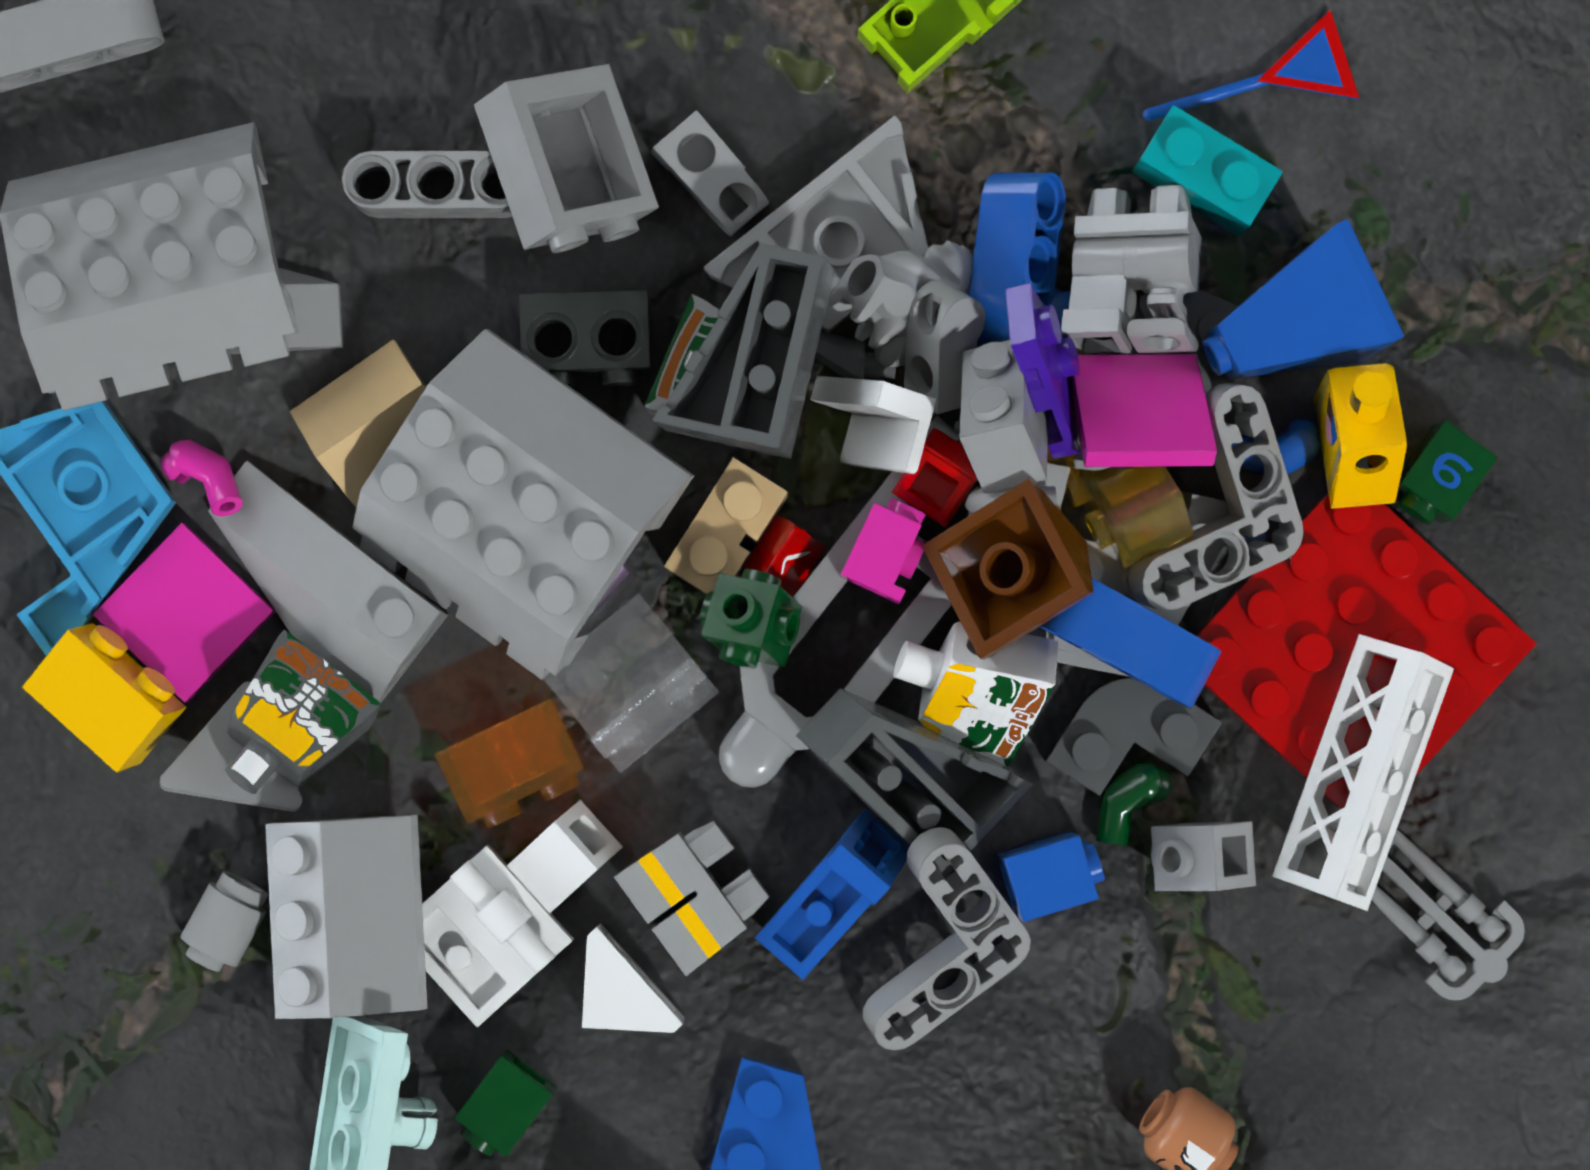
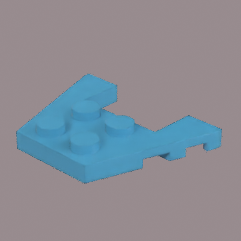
[0,401,176,656]

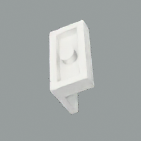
[810,376,936,474]

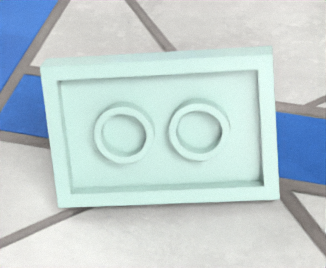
[310,1015,438,1170]

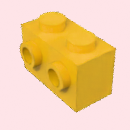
[22,623,187,773]

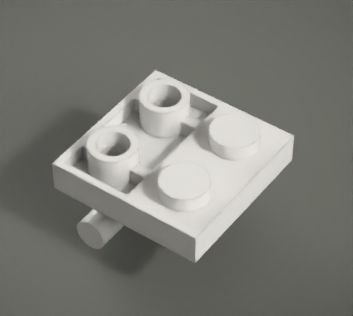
[422,845,574,1027]

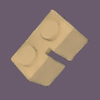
[664,457,788,595]

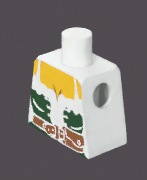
[894,622,1058,767]

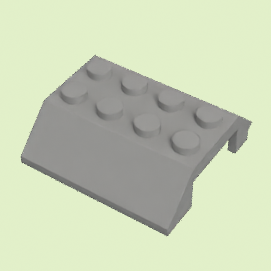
[0,122,299,411]
[352,329,695,680]

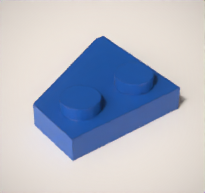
[710,1056,821,1170]

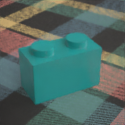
[1132,105,1283,237]

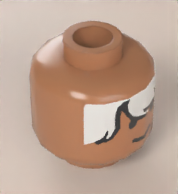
[1139,1087,1239,1170]

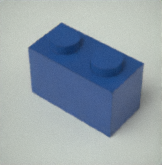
[996,831,1105,922]

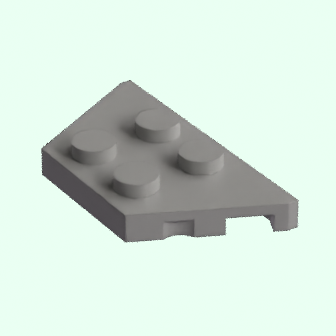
[704,116,928,332]

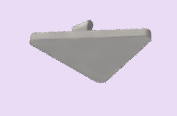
[160,682,302,812]

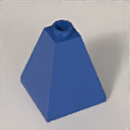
[1202,219,1405,379]

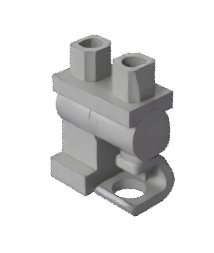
[1061,185,1202,355]

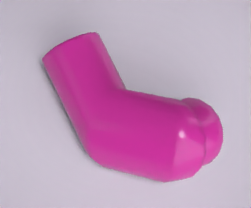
[160,440,243,517]

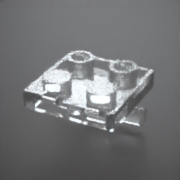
[544,593,720,773]

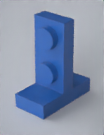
[755,809,909,980]

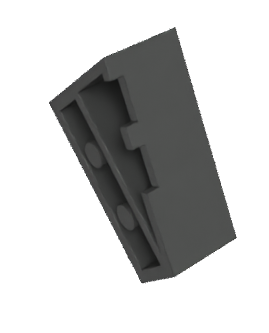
[652,243,835,459]

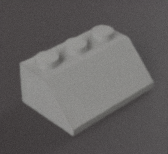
[266,815,428,1019]

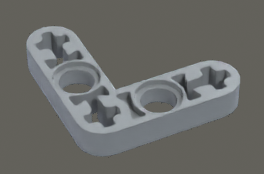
[1128,383,1303,611]
[863,827,1031,1050]

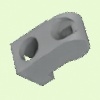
[651,110,769,236]
[904,280,986,414]

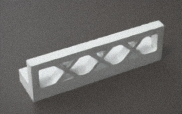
[1272,634,1454,911]

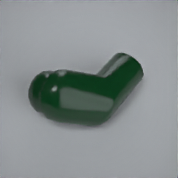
[1096,763,1172,846]

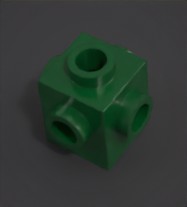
[700,569,803,669]

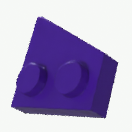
[1005,283,1080,459]

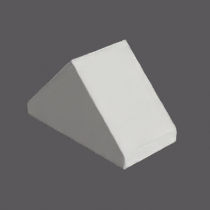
[582,923,685,1033]

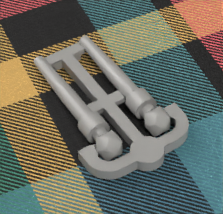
[1372,830,1525,1000]

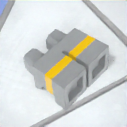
[614,820,769,976]

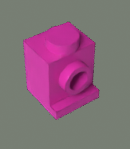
[840,498,926,604]

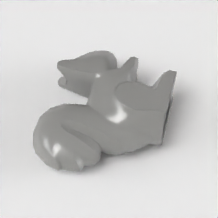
[828,241,973,367]

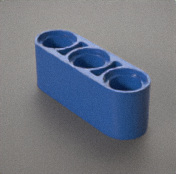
[968,172,1066,347]
[1039,578,1222,709]

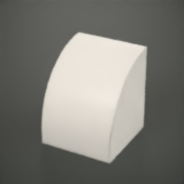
[506,800,623,914]

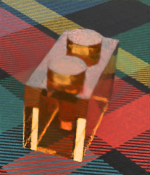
[435,698,588,829]

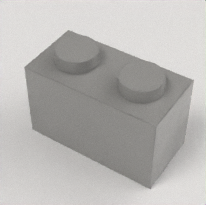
[959,340,1048,494]

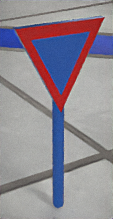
[1142,9,1360,121]

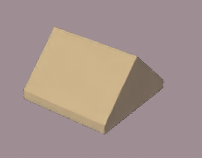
[290,339,427,508]

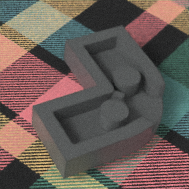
[1044,678,1222,796]

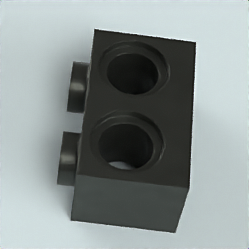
[519,290,653,387]

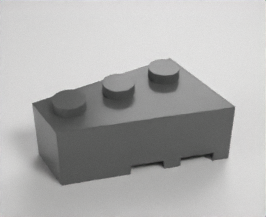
[796,688,1033,878]

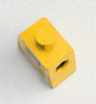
[1313,363,1407,509]

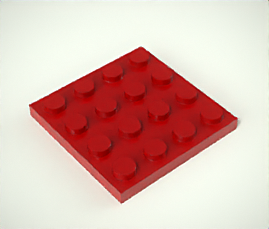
[1195,491,1537,810]

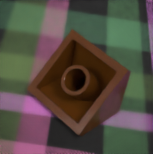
[922,478,1094,660]

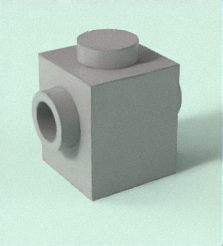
[1151,821,1256,891]

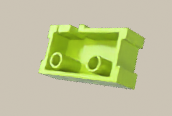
[857,0,1022,94]

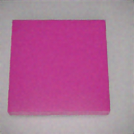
[1070,354,1217,467]
[93,523,276,703]

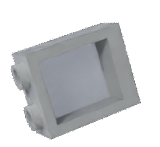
[474,64,659,253]

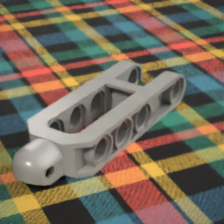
[719,416,960,788]

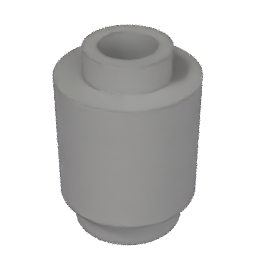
[180,871,269,972]

